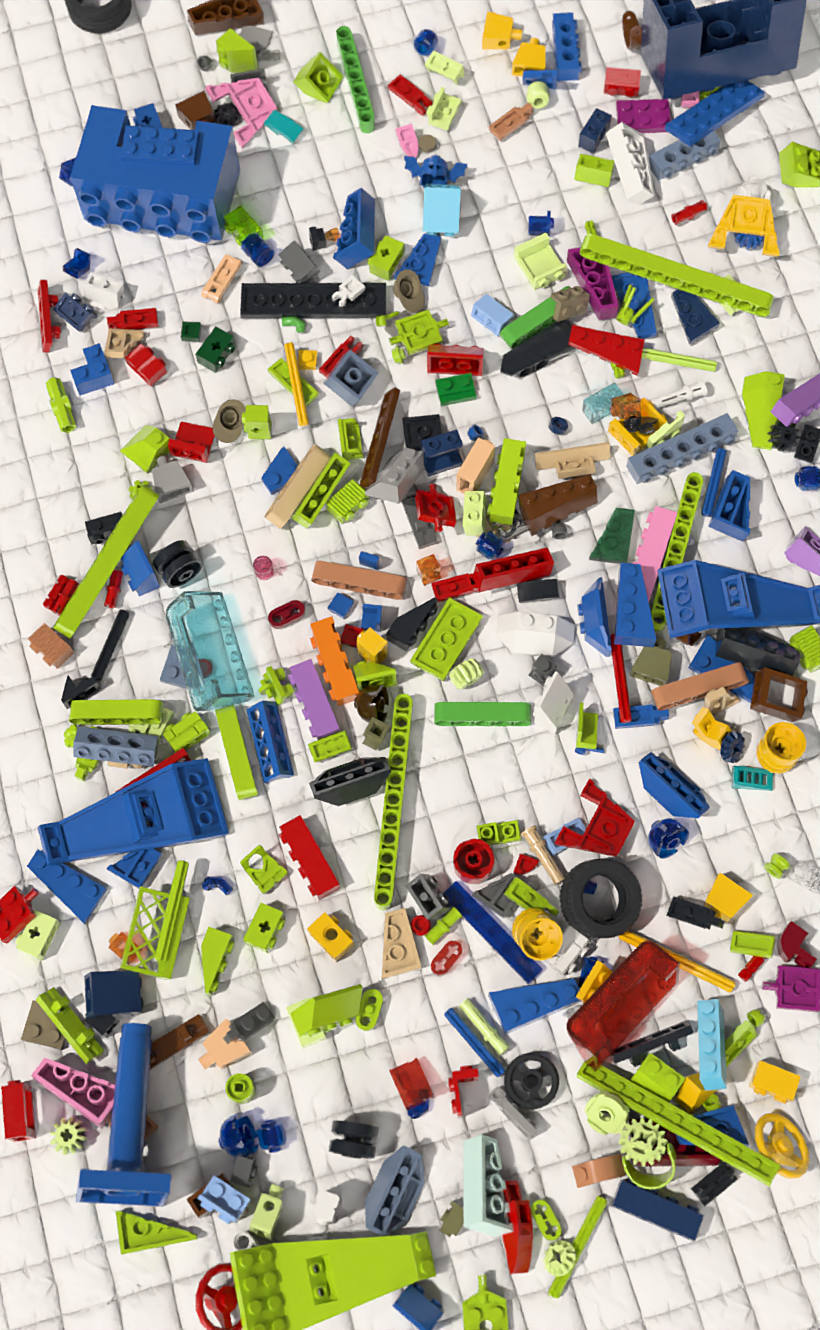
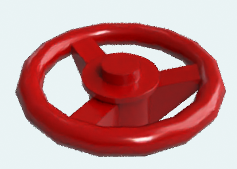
[195,1263,243,1330]

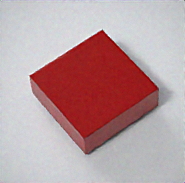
[340,624,364,649]

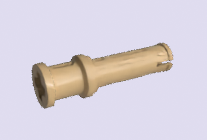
[520,825,565,885]

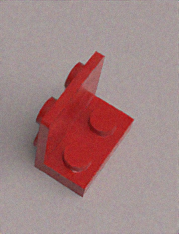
[168,421,215,463]

